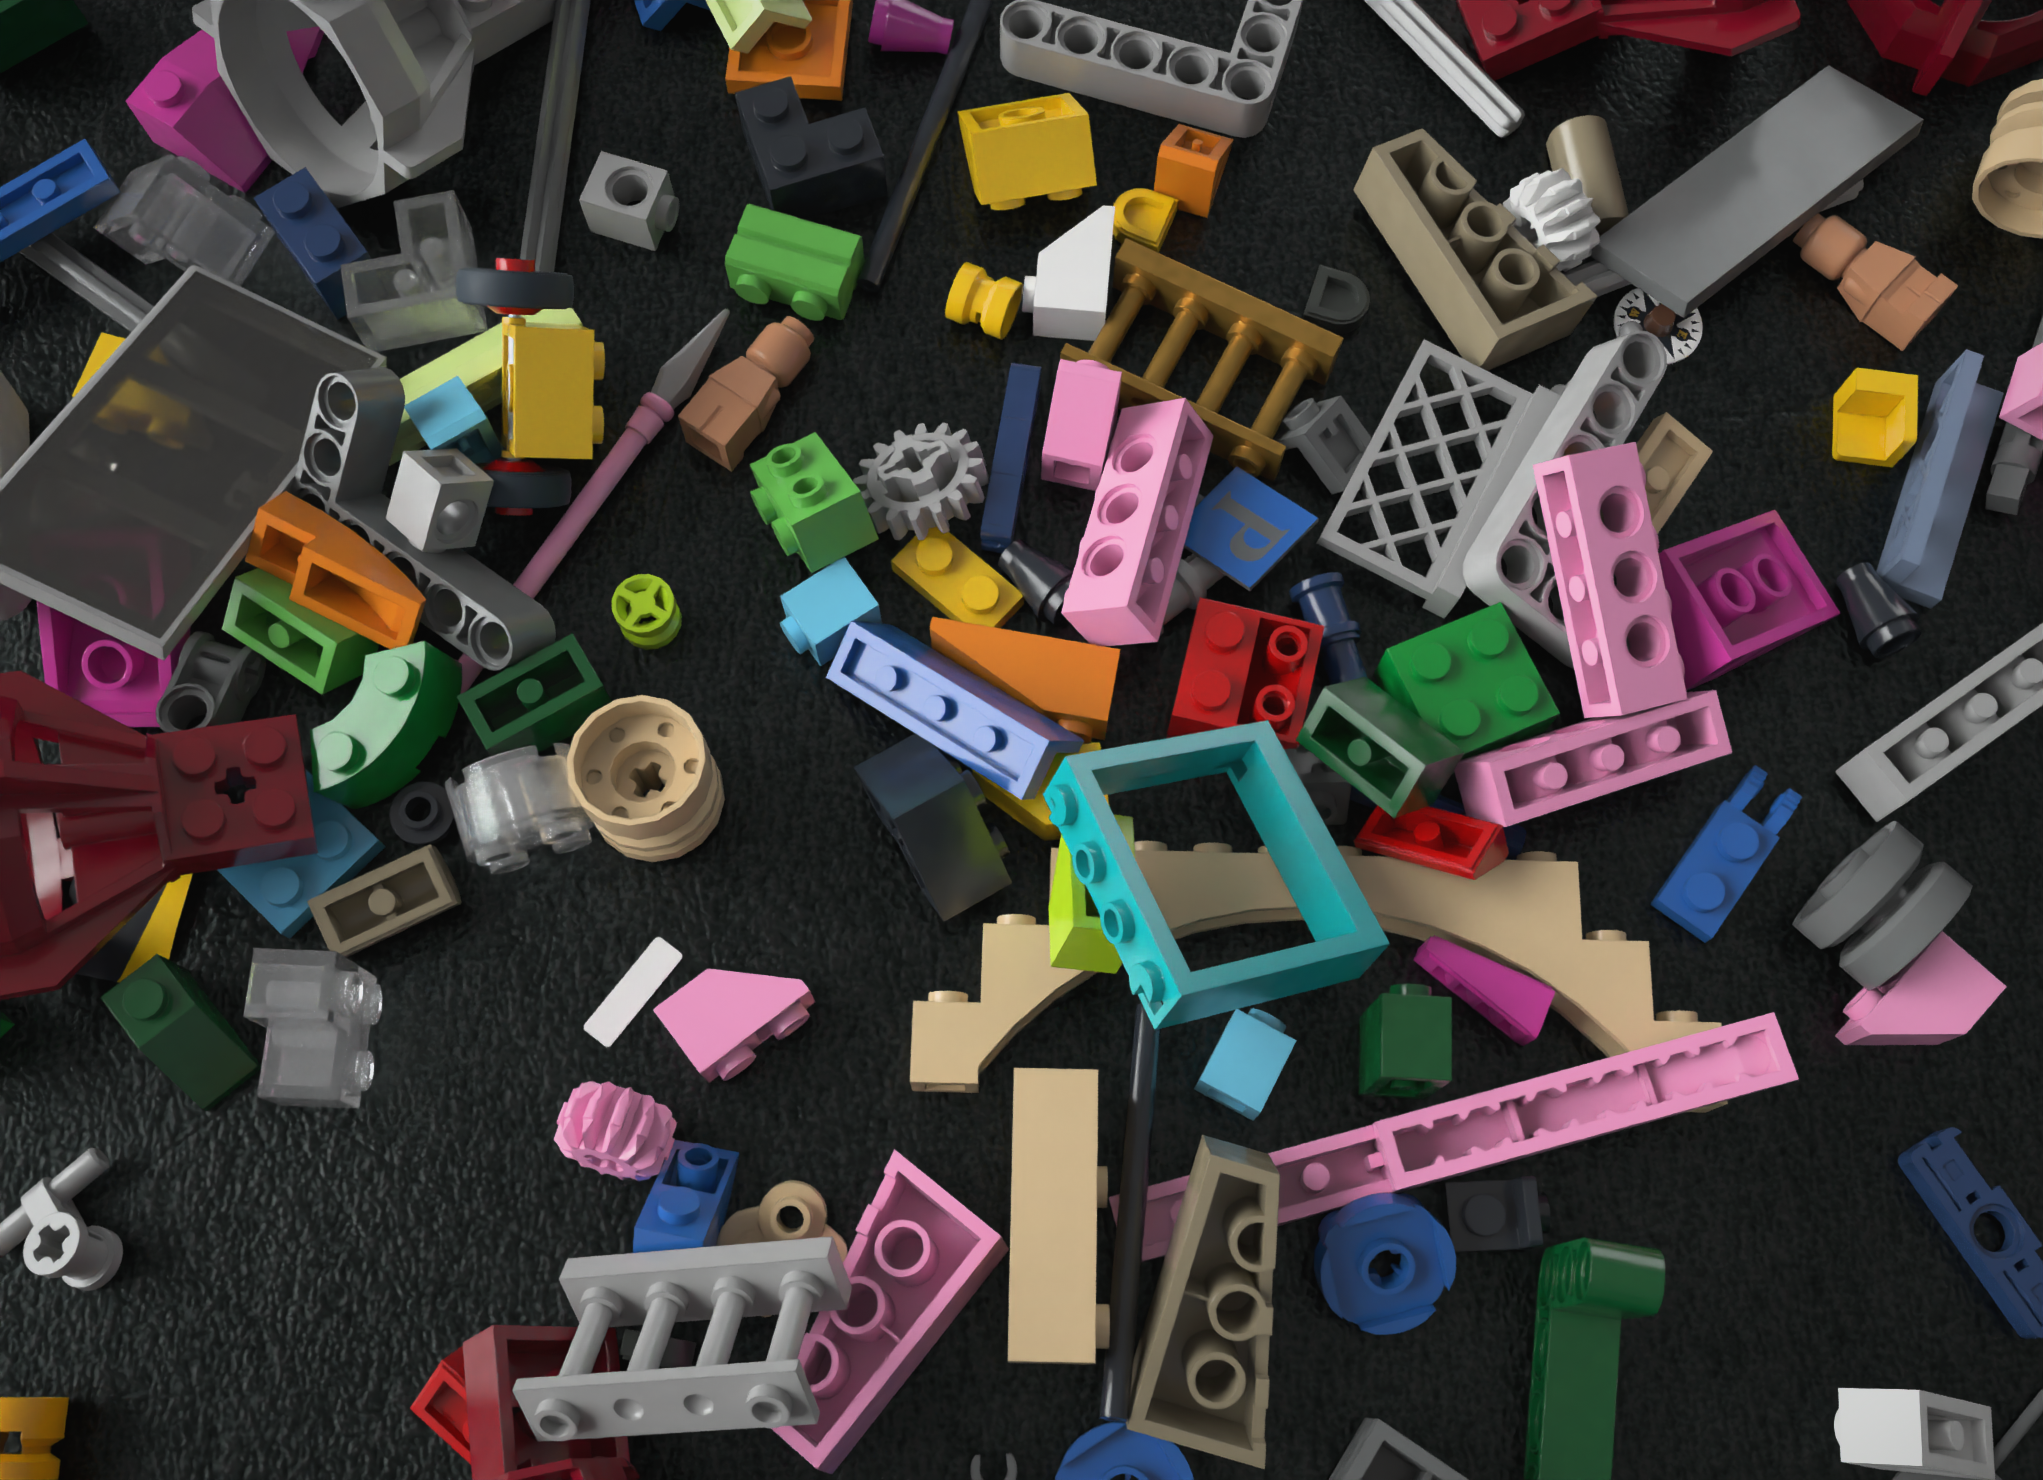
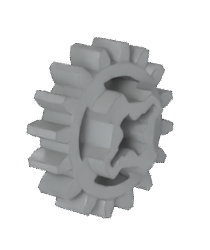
[853,423,990,540]

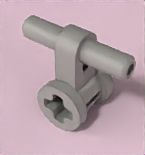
[0,1148,123,1291]

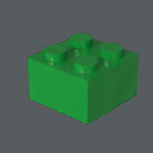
[1374,602,1560,774]

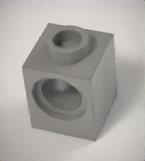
[579,151,679,251]
[386,448,494,553]

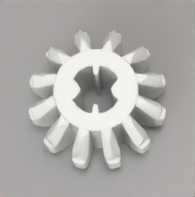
[1503,168,1601,272]

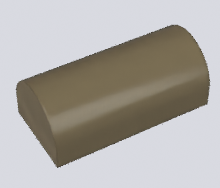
[1546,115,1629,237]
[307,844,462,961]

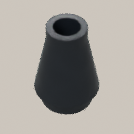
[998,539,1074,626]
[1836,562,1921,658]

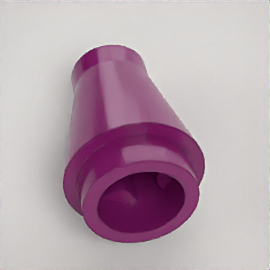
[868,0,954,55]

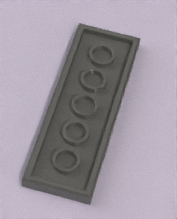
[1591,65,1924,318]

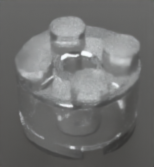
[444,743,595,875]

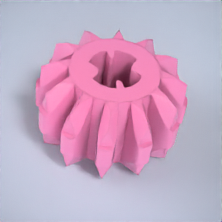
[554,1081,677,1181]

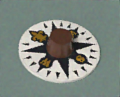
[1613,288,1703,364]

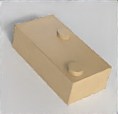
[1008,1068,1110,1365]

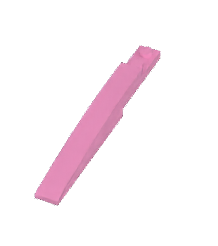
[1109,1012,1799,1262]

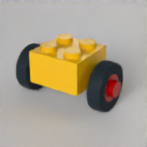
[456,258,605,515]

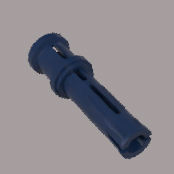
[1289,572,1368,685]

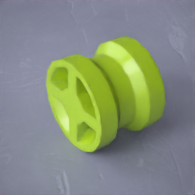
[612,574,681,650]

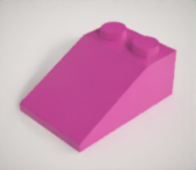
[1616,510,1841,691]
[30,530,192,727]

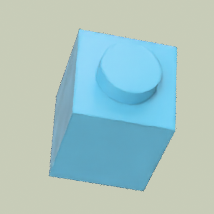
[780,557,882,666]
[1194,1008,1297,1121]

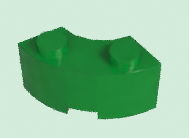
[310,641,462,810]

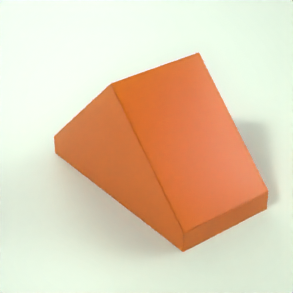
[1154,124,1234,218]

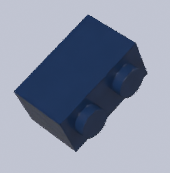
[254,167,388,320]

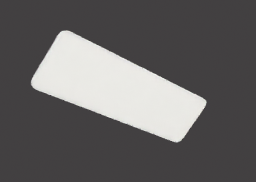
[584,937,682,1047]

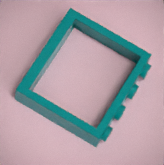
[1043,720,1390,1030]

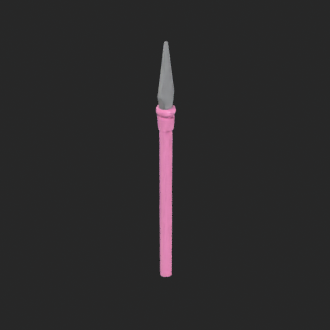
[458,309,730,694]

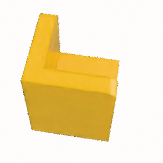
[1832,368,1918,467]

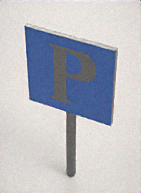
[1184,467,1318,591]

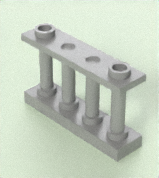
[512,1236,852,1442]

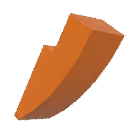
[245,491,426,649]

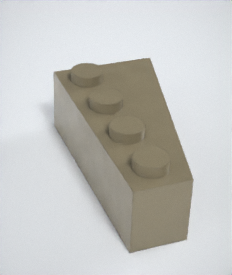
[1354,128,1598,371]
[1126,1135,1280,1469]

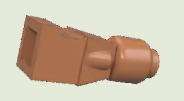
[1793,213,1958,351]
[678,316,814,472]

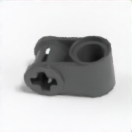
[155,631,266,733]

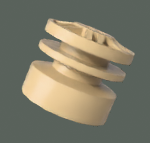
[1972,79,2043,239]
[567,695,725,862]

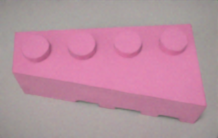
[771,1149,1009,1474]

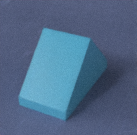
[404,376,503,463]

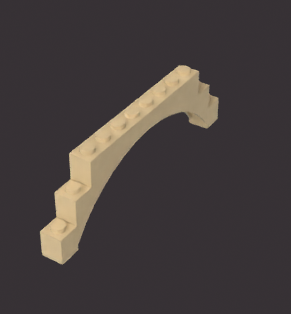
[910,841,1728,1113]

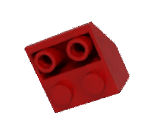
[1166,597,1324,749]

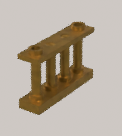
[1060,238,1343,482]

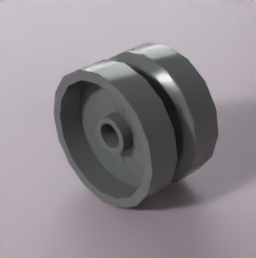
[1792,821,1973,991]

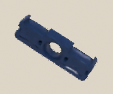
[980,362,1042,553]
[1898,1127,2043,1339]

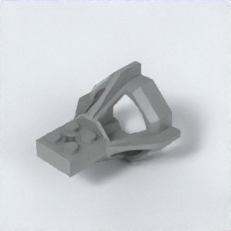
[192,0,556,208]

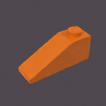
[930,617,1120,744]

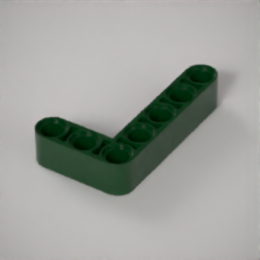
[1523,1237,1665,1480]

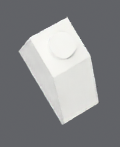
[1022,205,1115,341]
[1834,1388,1995,1480]

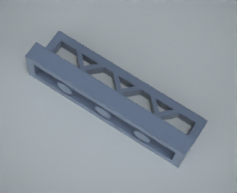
[1876,349,2004,609]

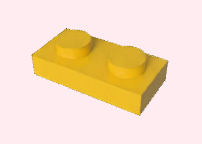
[891,526,1024,629]

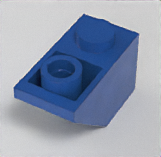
[633,1140,739,1253]

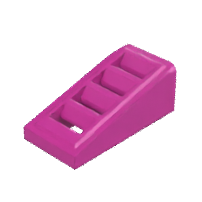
[1414,935,1555,1046]

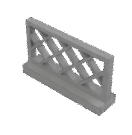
[1317,339,1561,618]

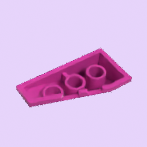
[125,26,324,193]

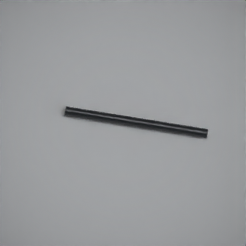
[857,0,992,293]
[1100,1003,1161,1422]

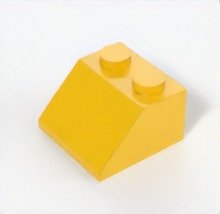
[957,93,1097,210]

